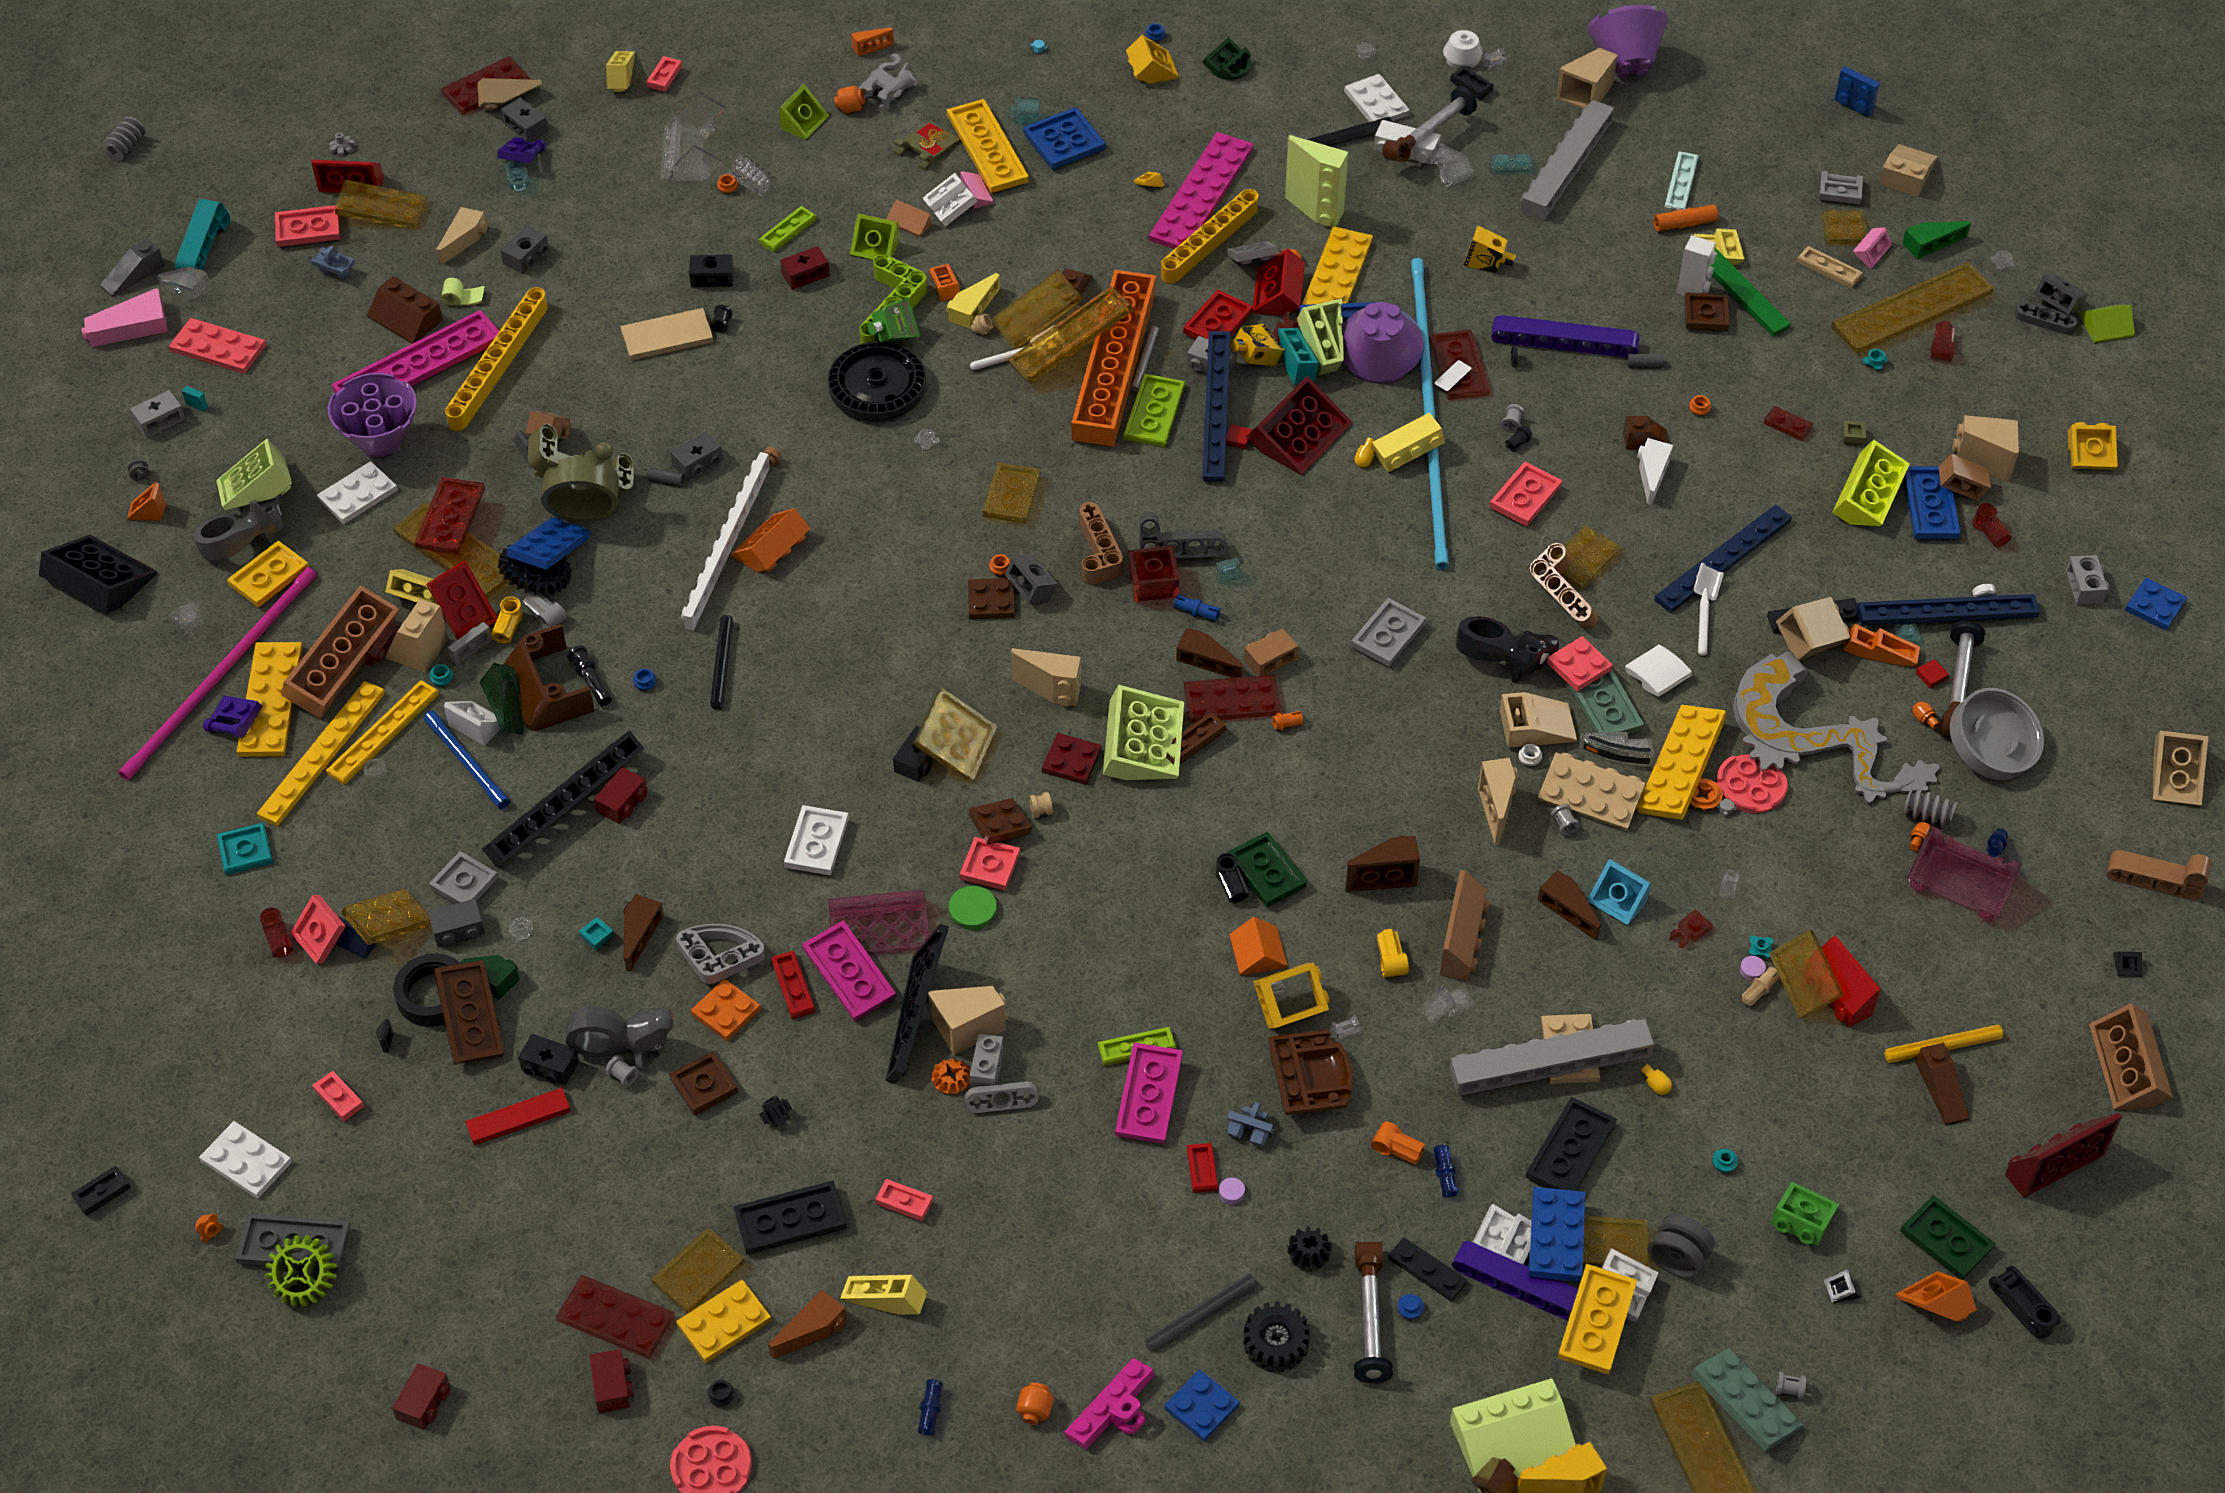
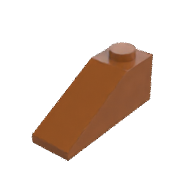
[768,1290,847,1359]

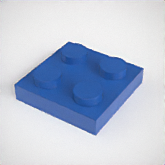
[1834,66,1880,117]
[2125,578,2187,631]
[1164,1369,1240,1442]

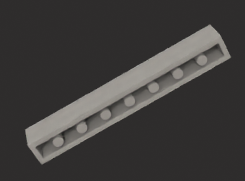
[1520,100,1614,221]
[1450,1019,1654,1096]

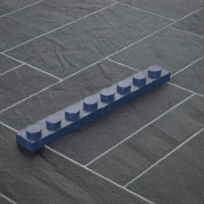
[1202,331,1231,481]
[1654,504,1792,613]
[1857,594,2040,626]

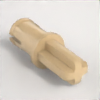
[1742,967,1781,1006]

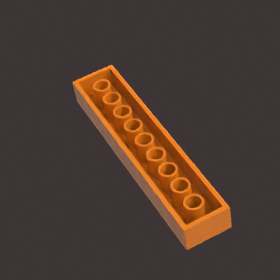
[1071,270,1156,447]

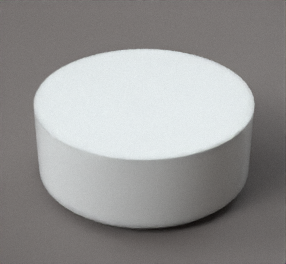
[1972,584,1997,597]

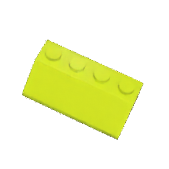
[1832,440,1910,526]

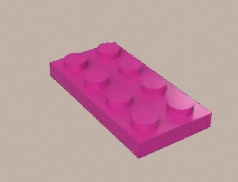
[802,920,896,1022]
[1115,1042,1183,1144]

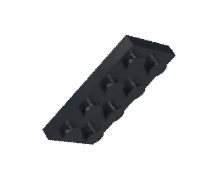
[1525,1097,1617,1191]
[734,1180,847,1255]

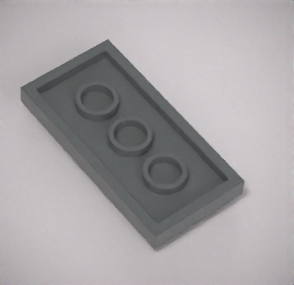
[235,1213,351,1272]

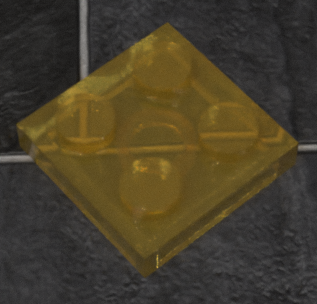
[1821,210,1867,245]

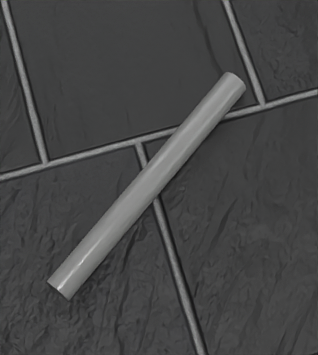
[1131,326,1159,392]

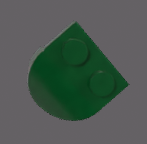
[1202,37,1252,80]

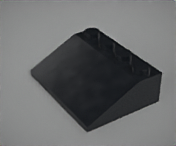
[38,535,157,613]

